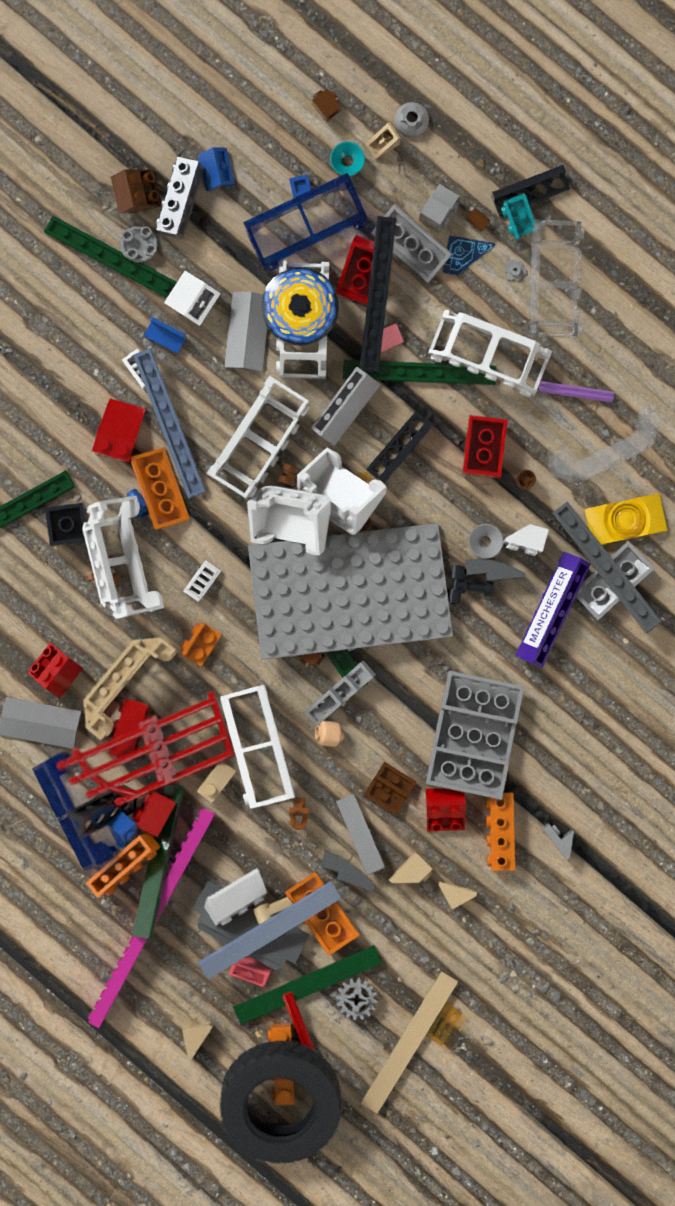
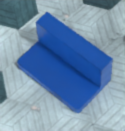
[198,147,235,191]
[144,317,187,354]

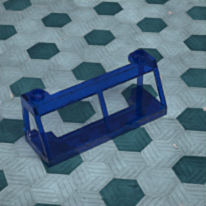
[243,173,367,271]
[32,751,119,871]

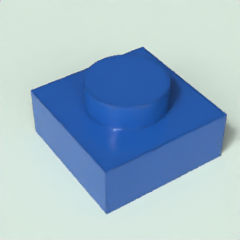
[289,175,312,199]

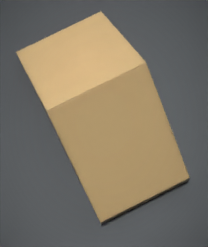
[365,122,401,160]
[438,880,477,910]
[182,1022,213,1059]

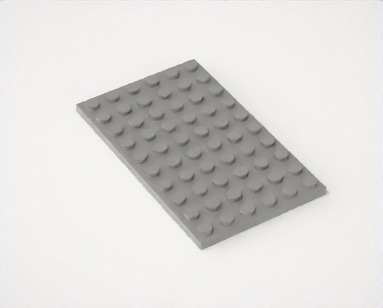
[248,523,453,660]

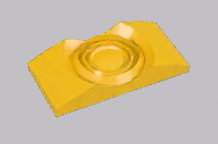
[584,493,667,545]

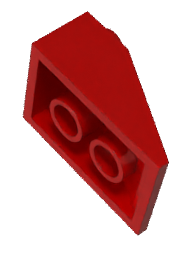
[336,235,374,305]
[92,398,146,464]

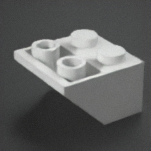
[164,271,221,326]
[503,524,549,556]

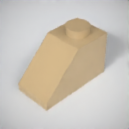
[197,761,236,803]
[389,851,432,883]

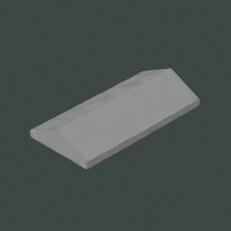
[371,204,452,283]
[225,292,267,372]
[576,541,655,620]
[0,697,82,749]

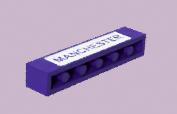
[515,552,591,669]

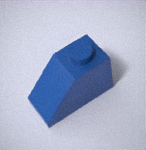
[107,812,140,848]

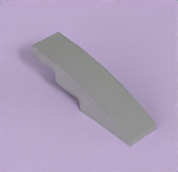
[304,660,376,726]
[336,794,385,876]

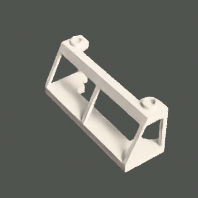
[218,685,295,809]

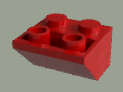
[27,642,83,698]
[426,788,466,832]
[132,790,176,837]

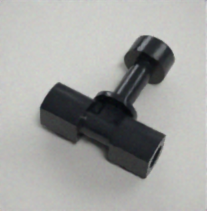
[448,565,494,605]

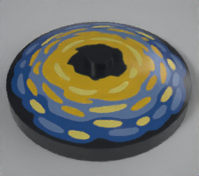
[261,267,339,346]

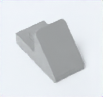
[542,824,574,860]

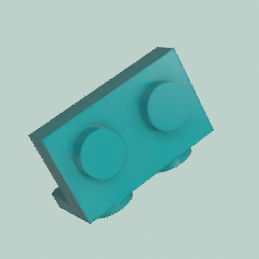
[501,193,538,240]

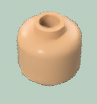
[315,721,344,747]

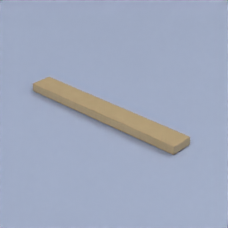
[361,971,458,1113]

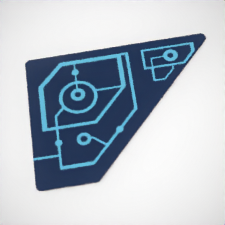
[443,236,495,275]

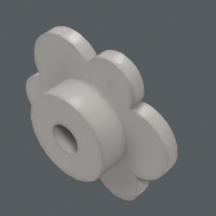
[504,259,526,281]

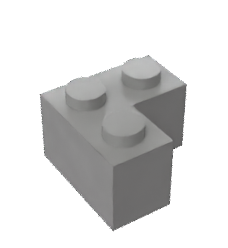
[419,184,460,232]

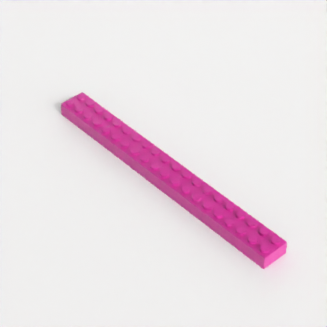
[88,807,216,1028]

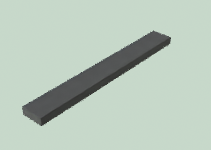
[552,502,662,634]

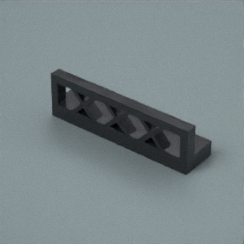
[491,165,570,217]
[366,411,433,483]
[69,784,137,838]

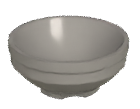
[394,102,429,138]
[468,524,503,559]

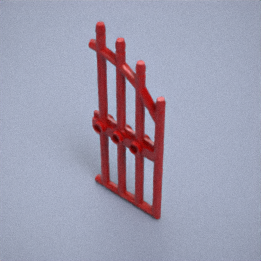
[57,691,236,806]

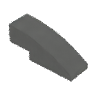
[465,559,525,581]
[320,850,375,890]

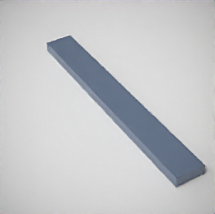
[133,348,206,499]
[198,881,341,980]

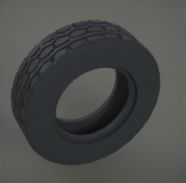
[220,1041,341,1163]

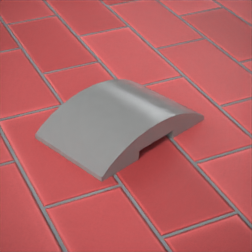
[426,671,524,800]

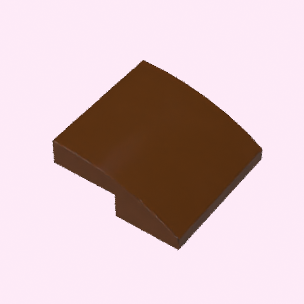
[363,762,416,816]

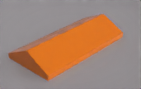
[130,447,190,530]
[285,871,360,956]

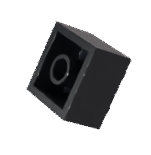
[45,502,88,547]

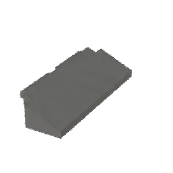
[193,880,310,970]

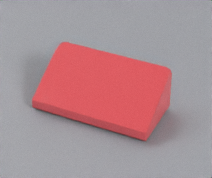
[361,323,404,353]
[228,956,272,988]

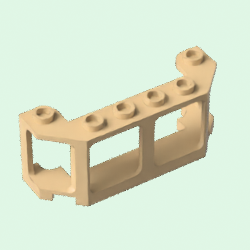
[83,637,179,740]

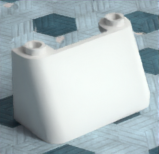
[297,448,386,535]
[247,486,331,555]

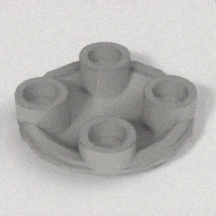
[120,226,158,262]

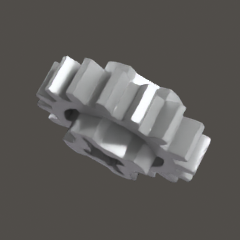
[336,977,378,1020]

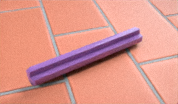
[538,381,614,402]

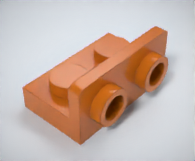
[181,622,222,667]

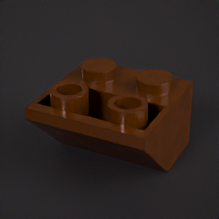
[111,169,162,214]

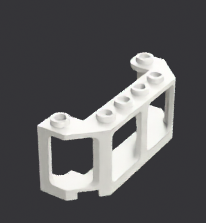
[276,261,329,379]
[428,310,552,397]
[207,376,310,500]
[82,496,164,619]

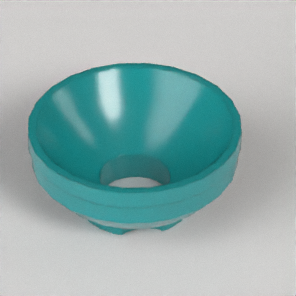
[330,141,365,177]

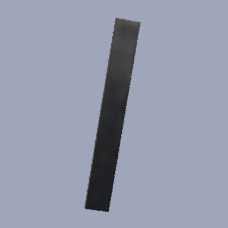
[359,216,397,372]

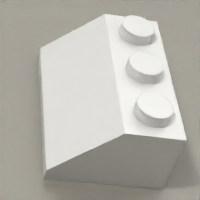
[204,869,267,926]

